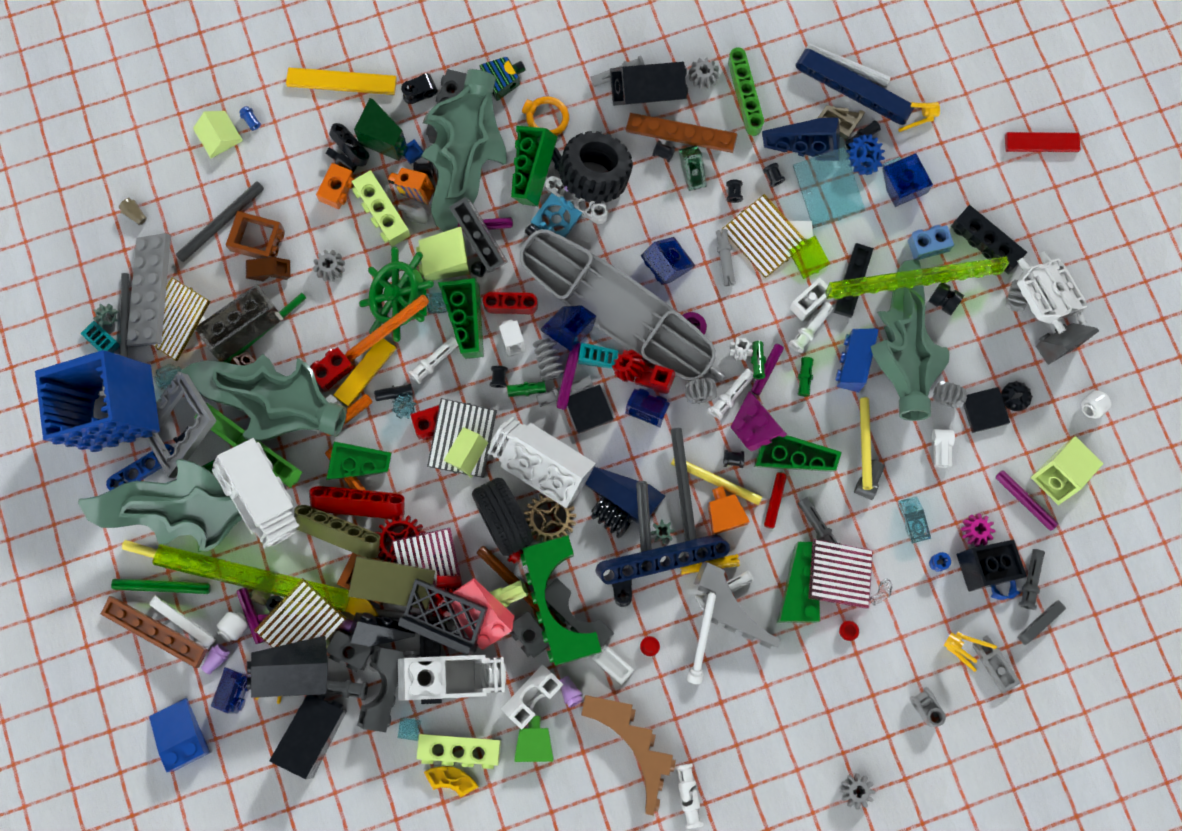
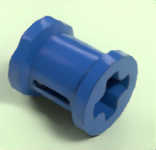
[929,552,951,572]

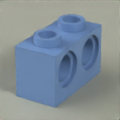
[908,225,954,260]

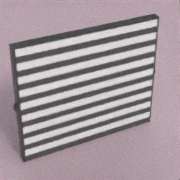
[427,398,497,478]

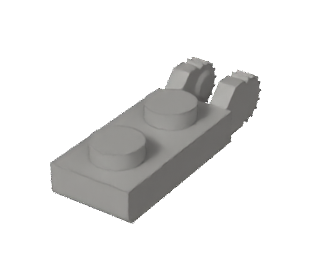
[972,635,1020,693]

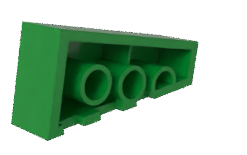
[511,126,558,207]
[438,278,484,359]
[754,435,842,472]
[777,542,820,623]

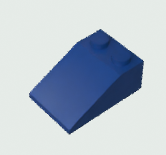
[149,698,211,773]

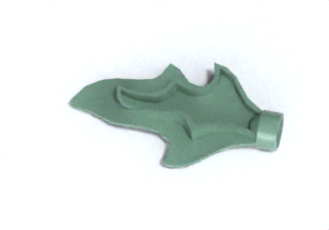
[421,69,507,232]
[871,259,950,421]
[180,354,347,441]
[78,459,243,552]

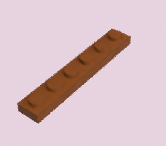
[626,113,737,153]
[100,596,208,668]

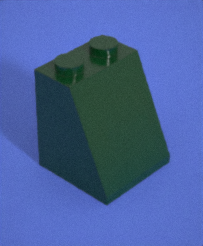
[354,98,408,161]

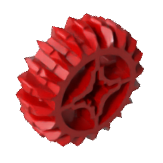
[376,515,427,565]

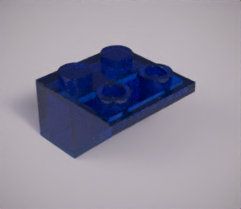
[541,305,597,351]
[211,667,251,714]

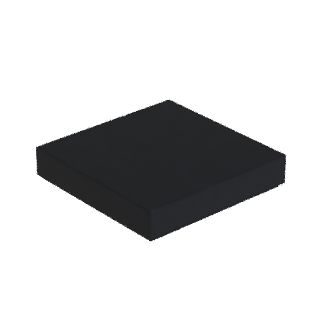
[567,385,614,434]
[963,387,1010,433]

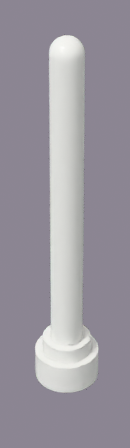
[687,592,716,684]

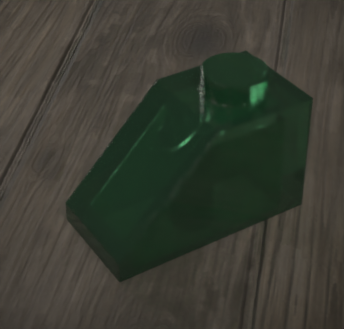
[679,146,707,191]

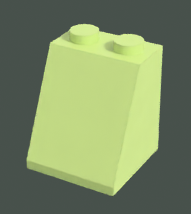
[416,227,470,281]
[1030,436,1103,505]

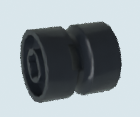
[928,281,965,316]

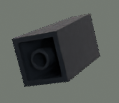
[610,61,688,106]
[247,636,328,698]
[269,694,347,780]

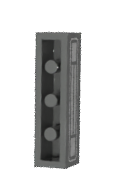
[449,197,508,272]

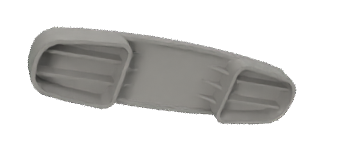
[520,230,716,381]

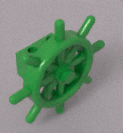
[359,247,434,342]

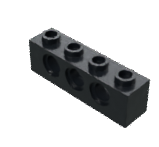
[951,204,1028,274]

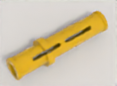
[680,554,740,575]

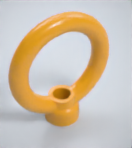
[522,96,569,136]

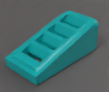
[80,320,120,353]
[578,343,619,369]

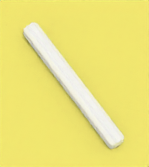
[806,44,891,86]

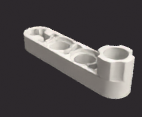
[545,176,608,224]
[149,595,216,650]

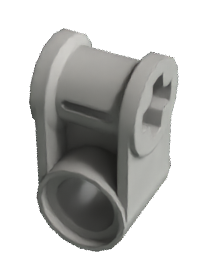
[910,687,946,727]

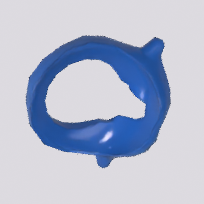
[991,580,1021,600]

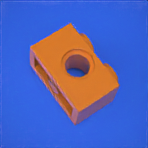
[316,163,355,209]

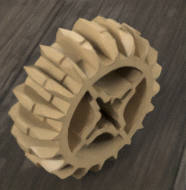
[524,494,576,542]

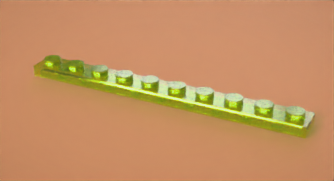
[825,256,1009,299]
[152,544,350,612]

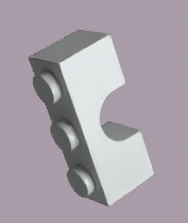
[501,664,564,730]

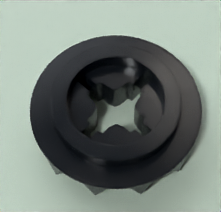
[1001,381,1033,411]

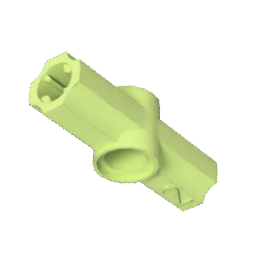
[490,580,529,607]

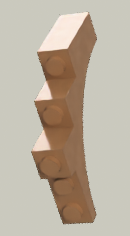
[581,695,676,816]

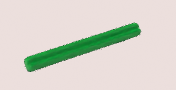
[111,579,210,594]

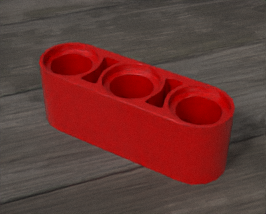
[483,292,538,315]

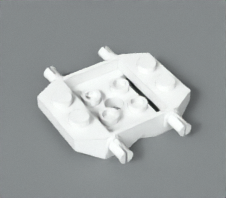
[1017,251,1088,334]

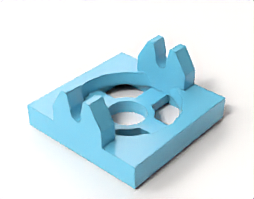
[531,193,582,238]

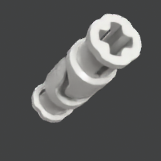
[675,763,704,829]

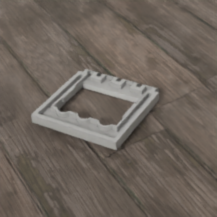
[146,372,217,478]

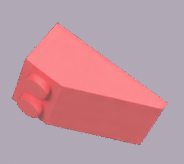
[444,578,514,650]

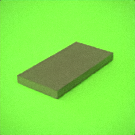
[348,556,435,610]

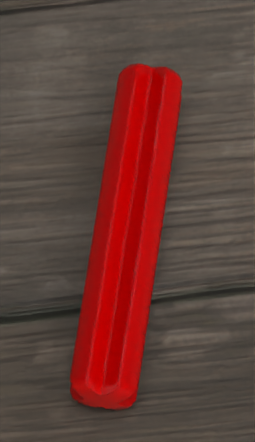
[764,472,787,529]

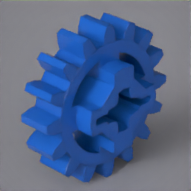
[846,134,885,175]

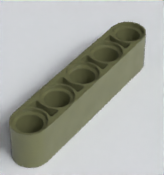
[294,505,380,559]

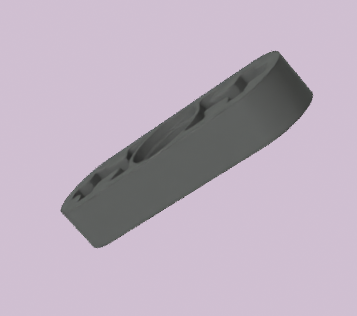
[1017,600,1066,645]

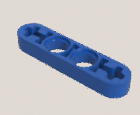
[106,444,175,490]

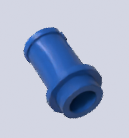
[239,106,261,131]

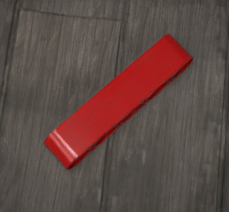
[309,486,405,519]

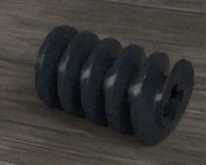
[591,496,634,538]

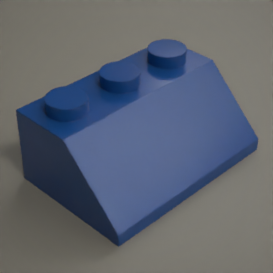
[835,328,879,393]

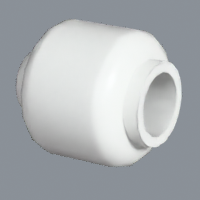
[1081,390,1111,419]
[217,611,247,642]

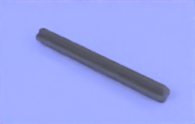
[176,181,264,262]
[671,428,697,541]

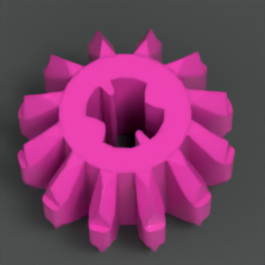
[961,513,996,547]

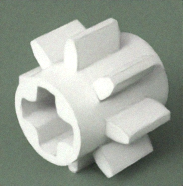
[729,337,753,361]

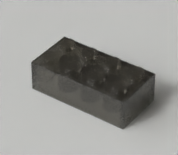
[194,284,284,362]

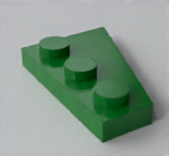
[326,441,392,480]

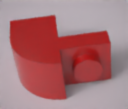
[634,365,676,394]

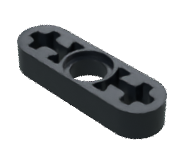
[329,123,370,167]

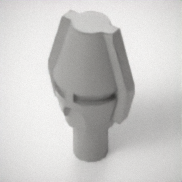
[397,202,431,224]

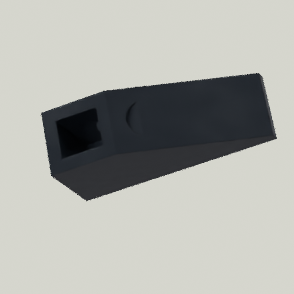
[349,612,415,647]

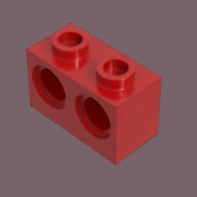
[310,347,355,392]
[410,405,439,440]

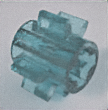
[391,395,416,419]

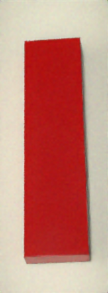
[1005,132,1081,152]

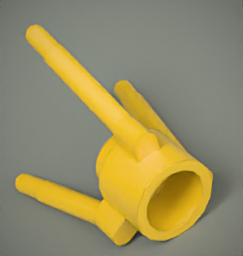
[898,102,940,132]
[943,631,997,672]

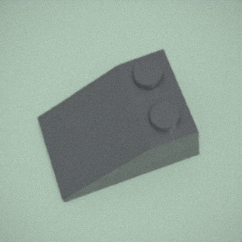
[1035,323,1099,365]

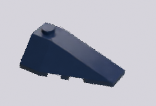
[762,118,840,161]
[585,466,666,524]

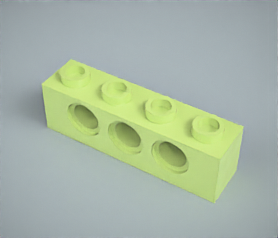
[352,170,411,247]
[416,734,501,769]

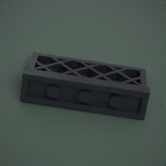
[398,578,488,655]

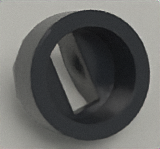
[471,261,486,277]

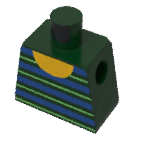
[479,57,526,101]

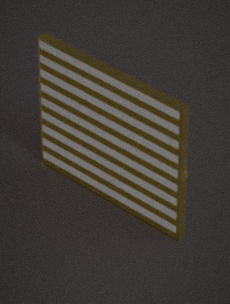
[722,194,808,278]
[153,277,211,361]
[253,578,346,648]

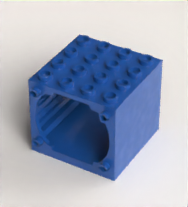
[35,350,160,452]

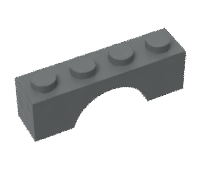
[545,578,614,647]
[357,646,404,732]

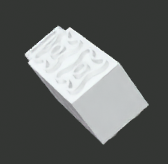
[488,417,596,508]
[212,438,299,549]
[398,655,506,700]

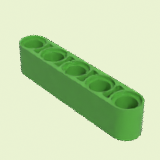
[728,47,764,136]

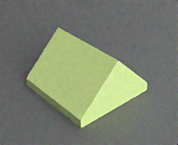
[193,111,243,158]
[444,427,488,478]

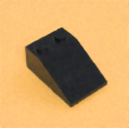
[956,540,1027,592]

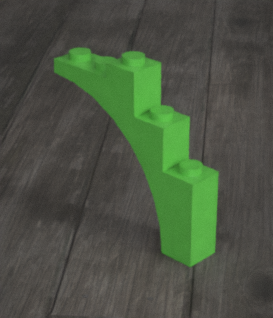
[194,403,303,488]

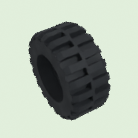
[559,131,633,203]

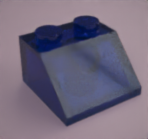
[882,153,933,207]
[641,237,695,285]
[625,388,670,428]

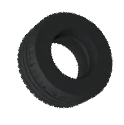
[472,478,533,556]

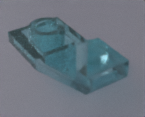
[898,496,931,543]

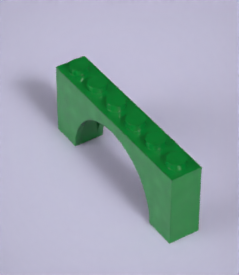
[520,535,602,666]

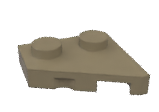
[818,105,865,140]

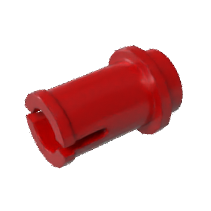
[436,574,461,590]

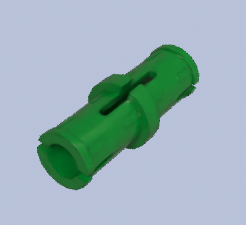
[751,341,766,380]
[798,357,814,397]
[507,381,546,397]

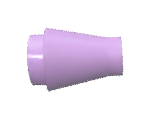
[201,644,230,674]
[559,676,583,708]

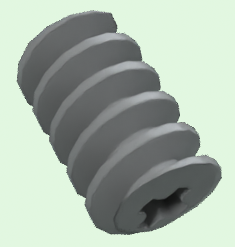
[533,338,564,381]

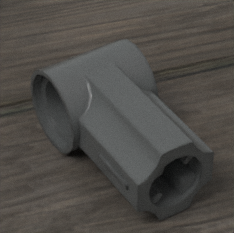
[854,459,885,500]

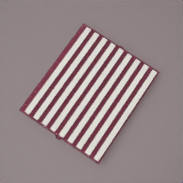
[392,527,463,608]
[808,539,873,609]

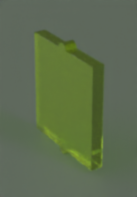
[788,236,830,279]

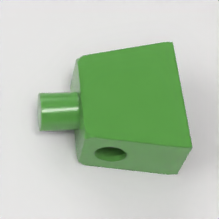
[514,716,554,762]

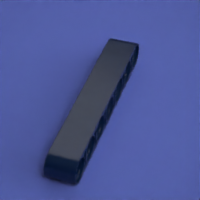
[795,49,914,125]
[595,535,730,585]

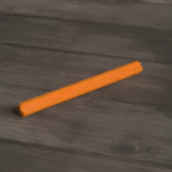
[345,295,429,361]

